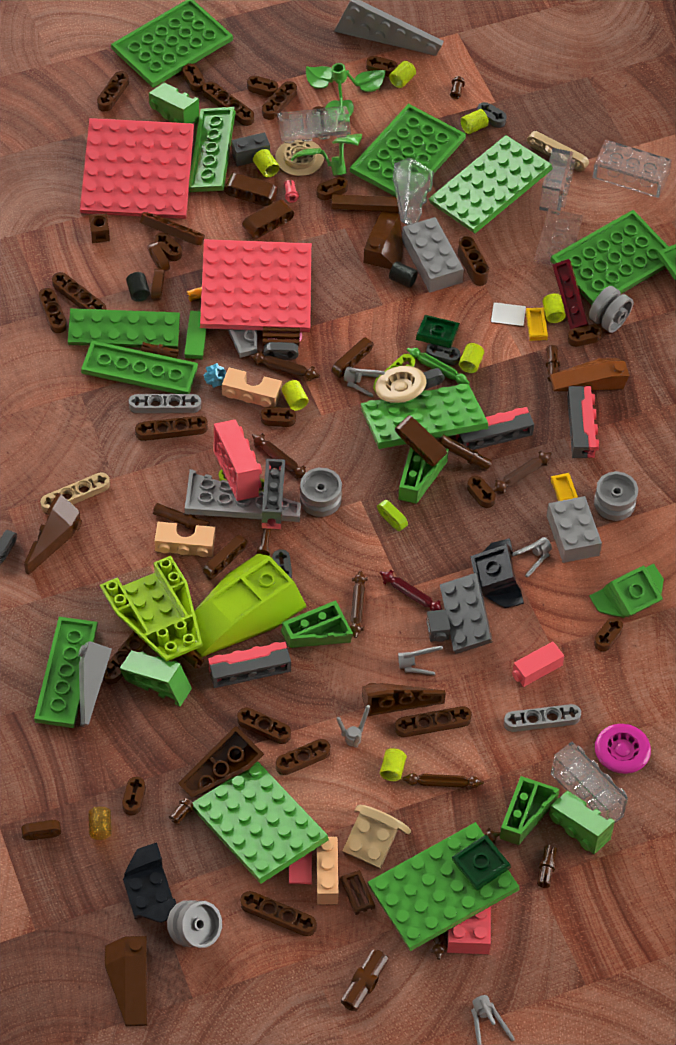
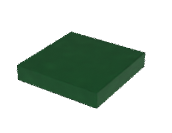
[416,315,460,348]
[452,835,511,891]

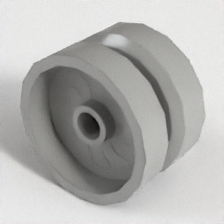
[589,286,634,333]
[300,467,342,517]
[594,471,638,521]
[167,900,222,948]

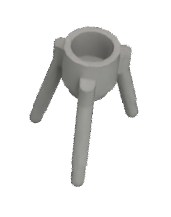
[344,367,385,397]
[511,537,552,578]
[398,646,443,675]
[337,705,370,748]
[471,995,515,1045]

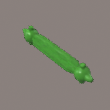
[407,348,470,384]

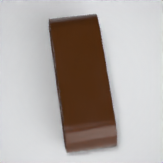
[224,173,278,206]
[242,200,294,239]
[458,236,489,286]
[395,415,447,467]

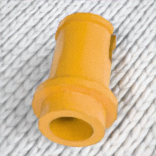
[187,285,202,302]

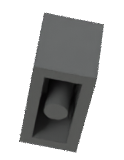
[232,132,270,167]

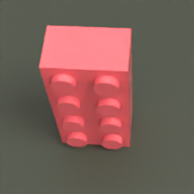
[213,419,262,501]
[447,906,491,954]

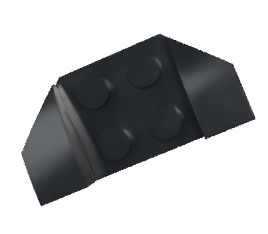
[470,538,524,608]
[123,842,176,923]

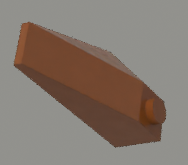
[550,358,630,392]

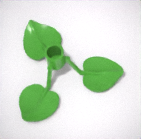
[306,63,386,121]
[291,134,362,176]

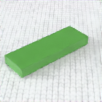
[184,311,207,359]

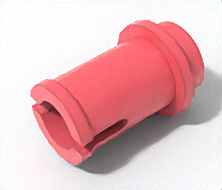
[284,180,299,203]

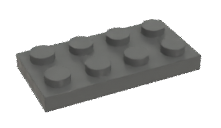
[440,573,493,654]

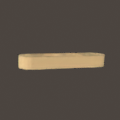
[527,131,589,171]
[40,473,110,513]

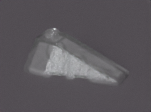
[393,158,434,225]

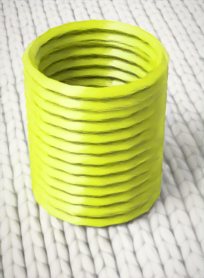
[389,61,416,88]
[461,109,489,134]
[253,149,280,178]
[542,293,566,323]
[459,343,485,373]
[281,380,309,411]
[380,748,407,781]

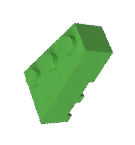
[149,83,199,126]
[398,447,449,504]
[281,600,353,648]
[119,650,192,706]
[499,776,560,845]
[549,790,615,854]

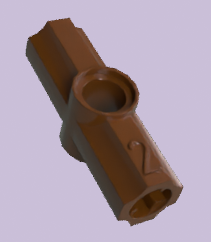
[341,949,389,1012]

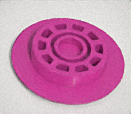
[595,724,651,774]

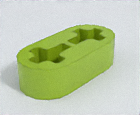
[377,500,408,531]

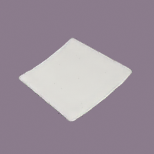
[491,302,526,326]

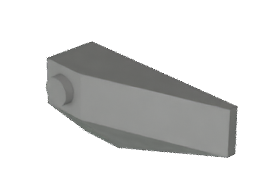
[78,641,112,727]

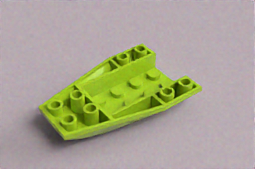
[194,554,306,657]
[100,556,203,662]

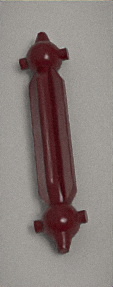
[380,569,443,611]

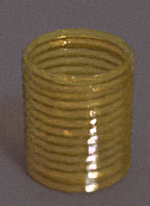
[89,806,112,840]

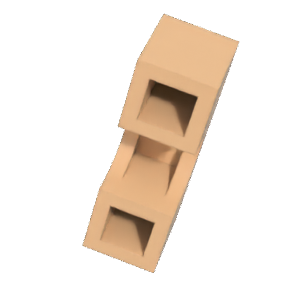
[222,367,282,408]
[155,522,215,557]
[316,837,338,904]

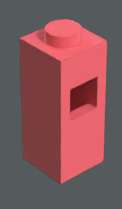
[512,642,564,687]

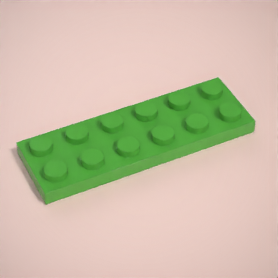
[189,107,236,192]
[68,308,180,349]
[81,341,198,394]
[34,617,98,728]

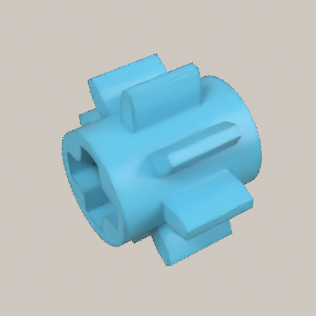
[204,363,226,388]

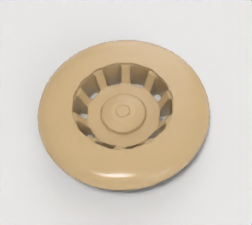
[275,139,324,176]
[375,366,426,403]

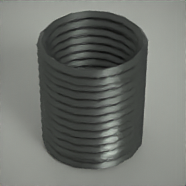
[389,261,418,288]
[126,272,150,301]

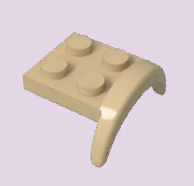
[342,805,411,869]

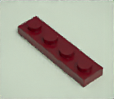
[552,259,589,330]

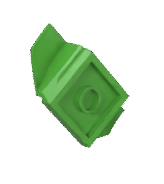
[589,564,664,618]

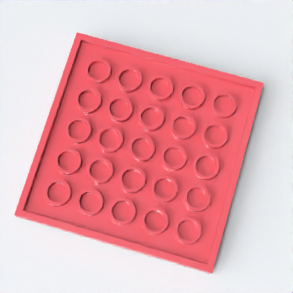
[80,118,194,219]
[200,239,312,332]

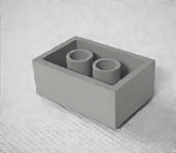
[547,496,602,563]

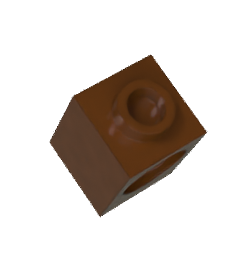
[89,213,110,243]

